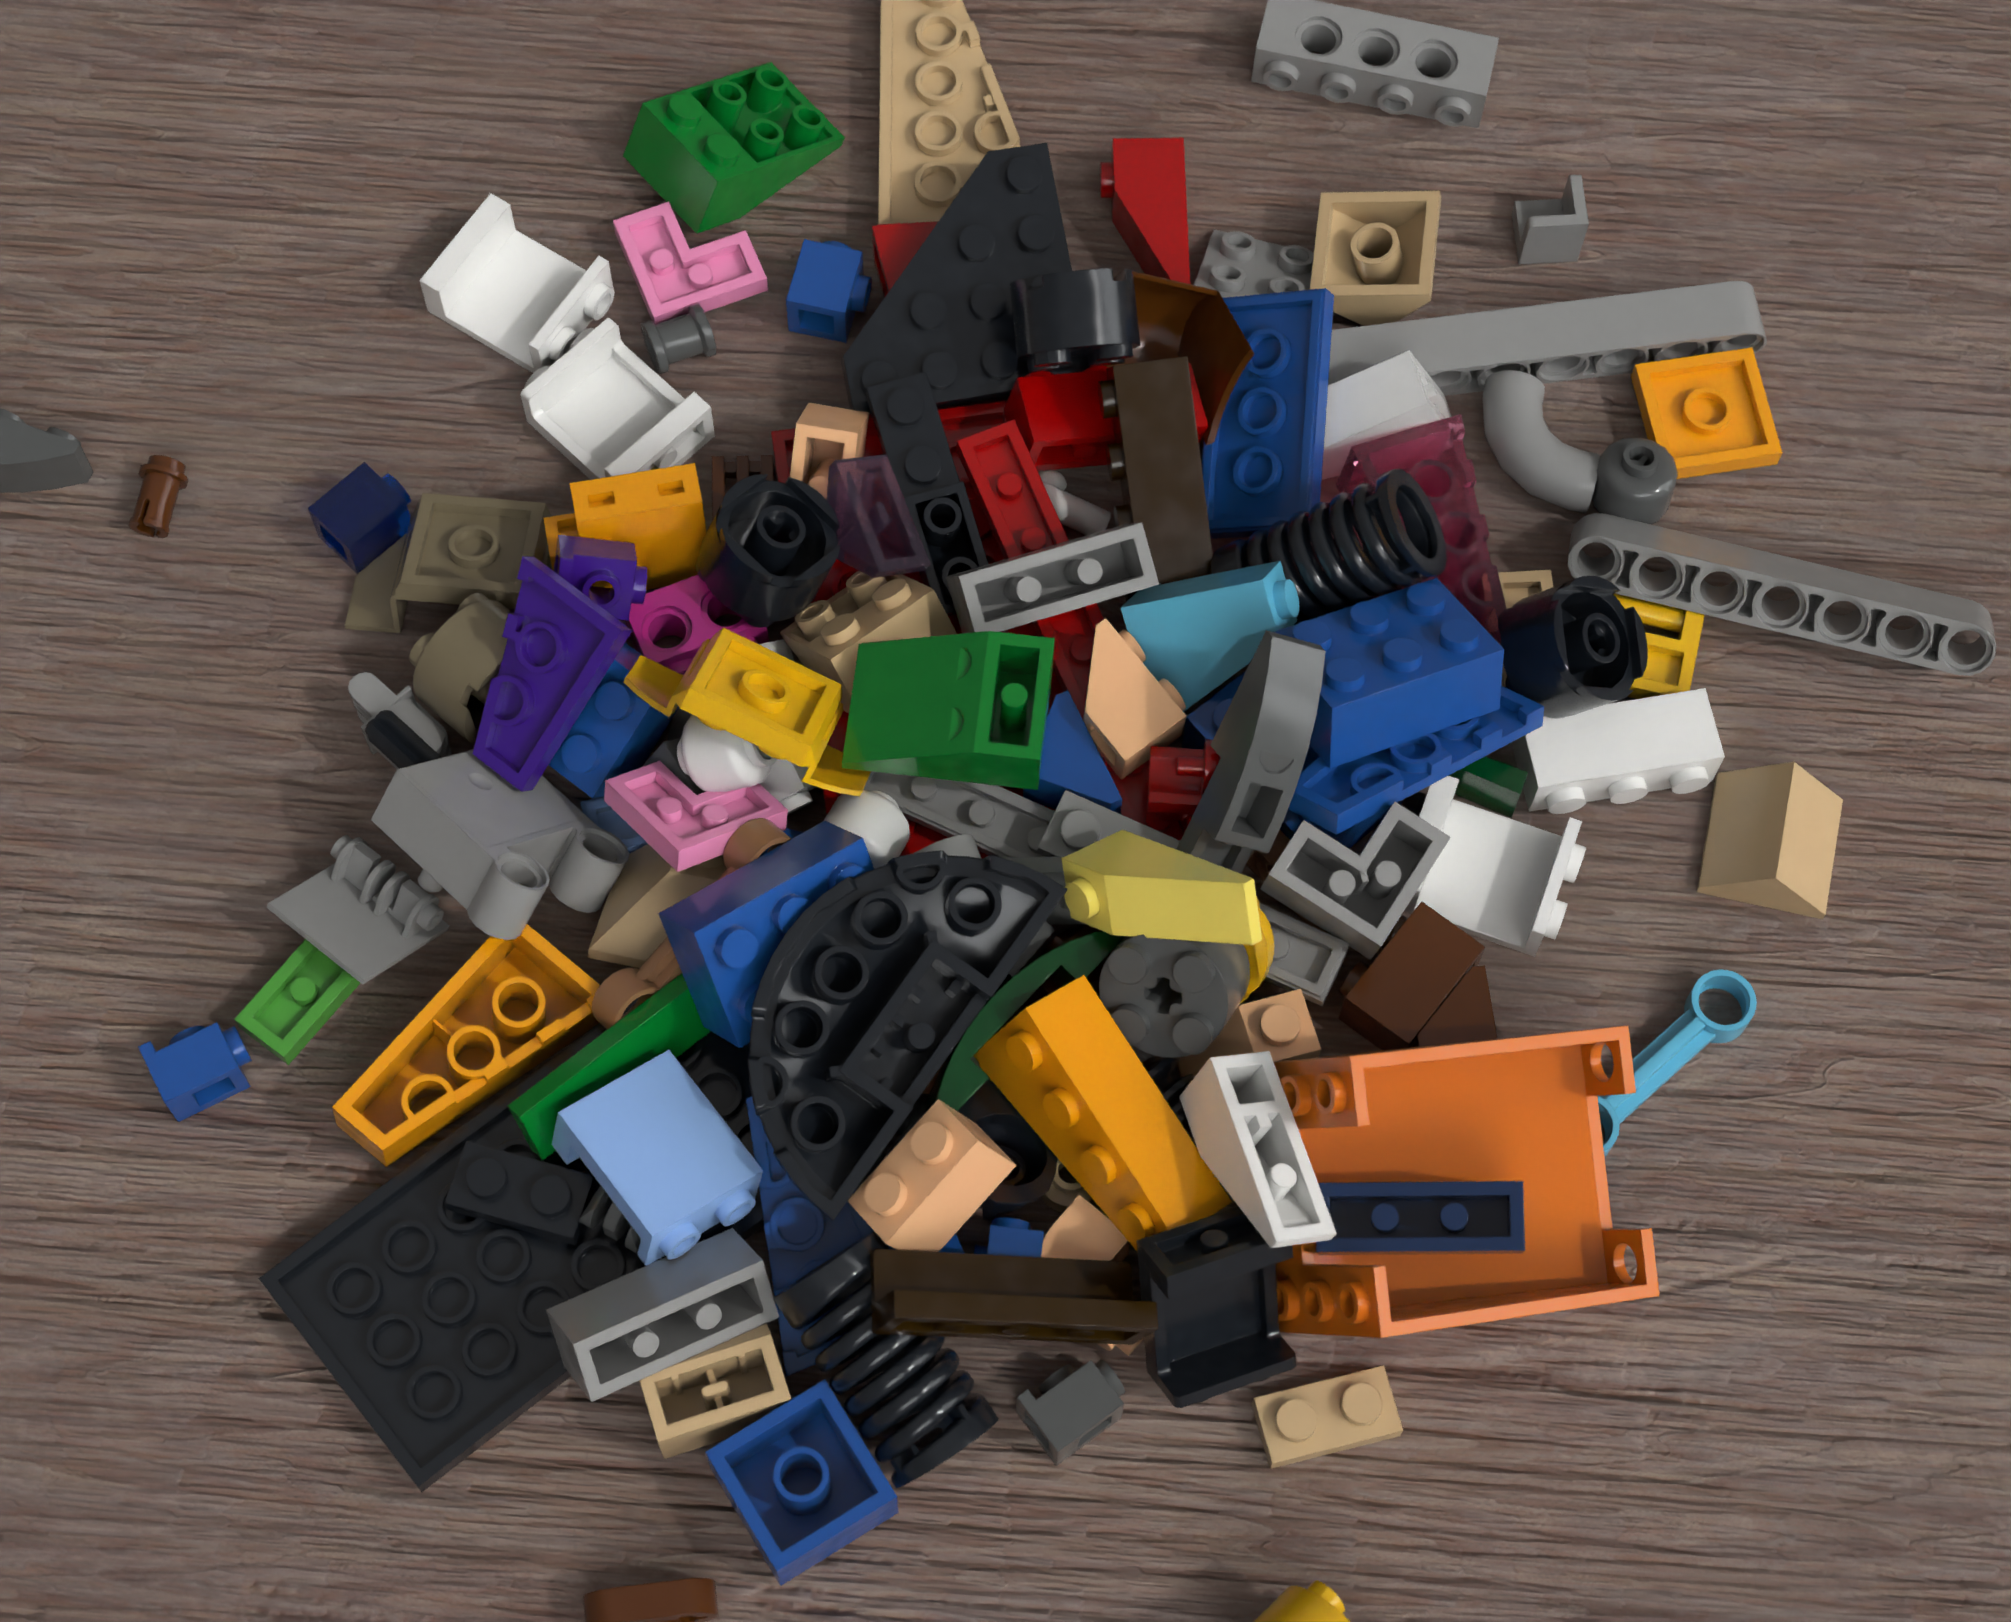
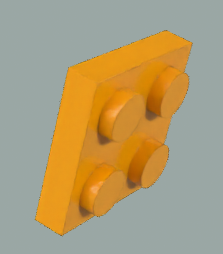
[1631,347,1782,479]

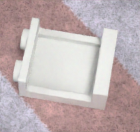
[521,318,715,480]

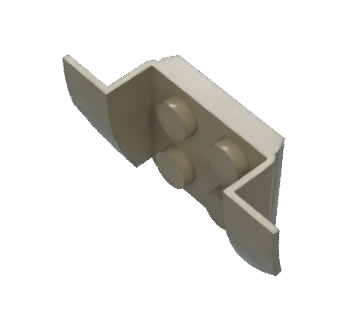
[345,493,552,633]

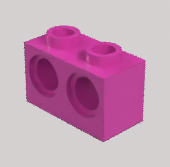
[625,575,769,675]

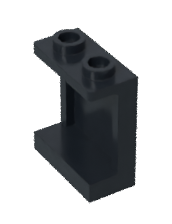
[1137,1207,1296,1408]

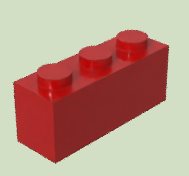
[1003,363,1209,471]

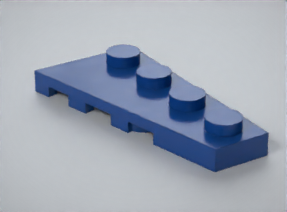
[1288,686,1544,835]
[746,1097,874,1376]

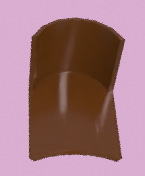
[1106,271,1254,446]

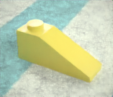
[1061,829,1262,945]

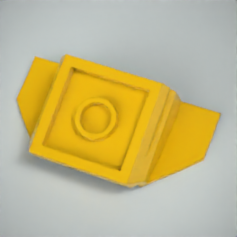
[623,628,871,797]

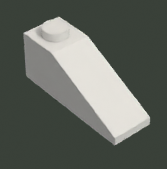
[1179,1051,1337,1248]

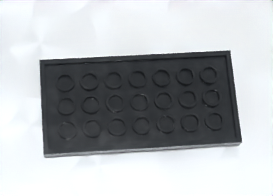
[259,997,764,1492]

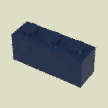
[1316,1181,1525,1255]

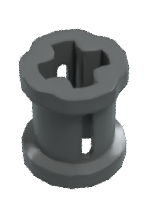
[641,303,717,374]

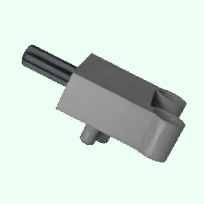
[365,710,629,940]

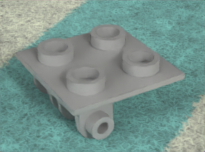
[1194,229,1314,298]
[266,835,450,985]

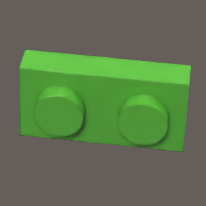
[234,939,360,1065]

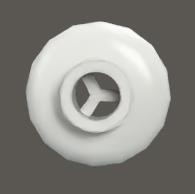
[677,715,777,792]
[824,790,910,869]

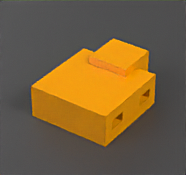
[543,463,706,590]

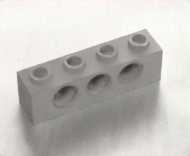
[1251,0,1499,129]

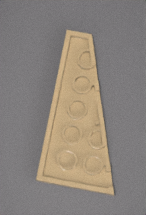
[878,0,1020,225]

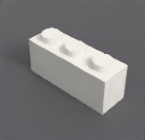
[1511,688,1725,814]

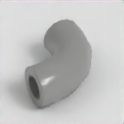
[1483,370,1600,513]

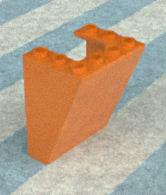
[1274,1026,1660,1338]

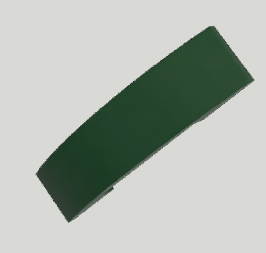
[926,931,1124,1112]

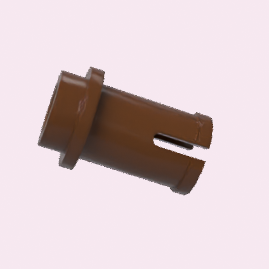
[128,455,189,538]

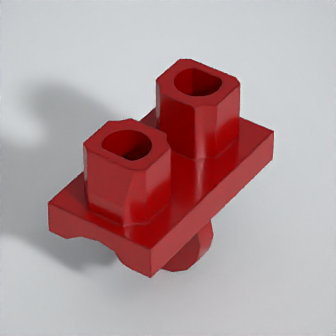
[1147,739,1221,821]

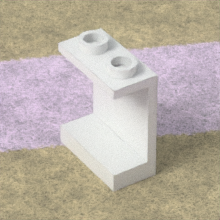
[419,193,614,373]
[1404,776,1586,957]

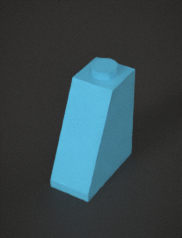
[1121,561,1299,712]

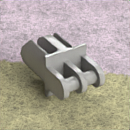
[348,672,452,769]

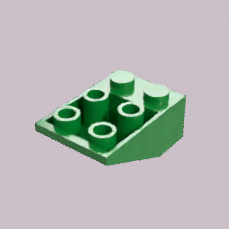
[623,62,845,234]
[842,631,1055,790]

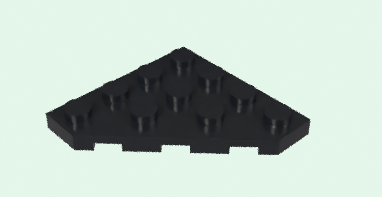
[841,143,1091,418]

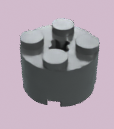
[1099,934,1250,1058]

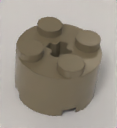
[409,593,513,746]

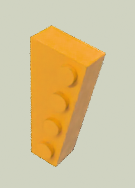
[332,924,600,1167]
[973,975,1232,1252]

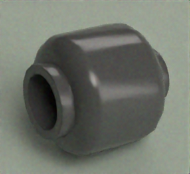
[1592,437,1678,525]

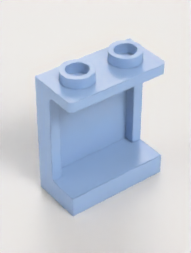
[551,1050,763,1266]

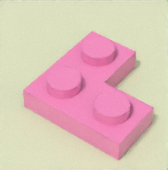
[613,202,768,324]
[604,761,788,872]

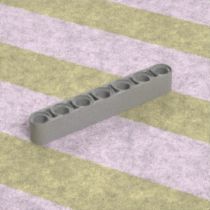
[1568,513,1996,676]

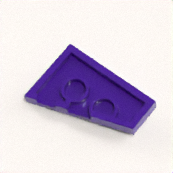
[473,556,632,792]

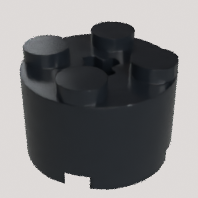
[1009,268,1141,373]
[695,474,841,628]
[1498,576,1648,719]

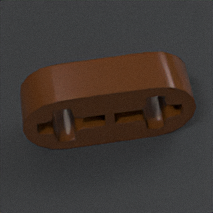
[583,1578,718,1622]

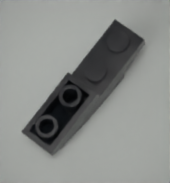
[865,372,988,616]

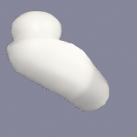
[1038,470,1111,535]

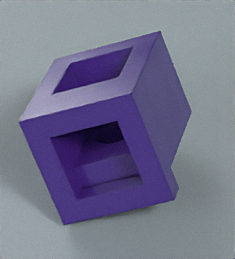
[553,535,647,621]

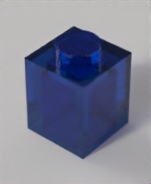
[308,462,411,574]

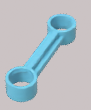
[1598,970,1757,1157]

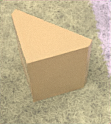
[1310,191,1441,326]
[1696,762,1843,919]

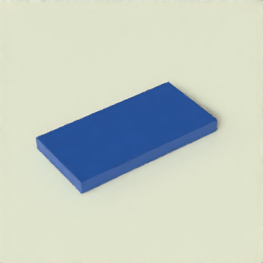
[1202,288,1334,539]

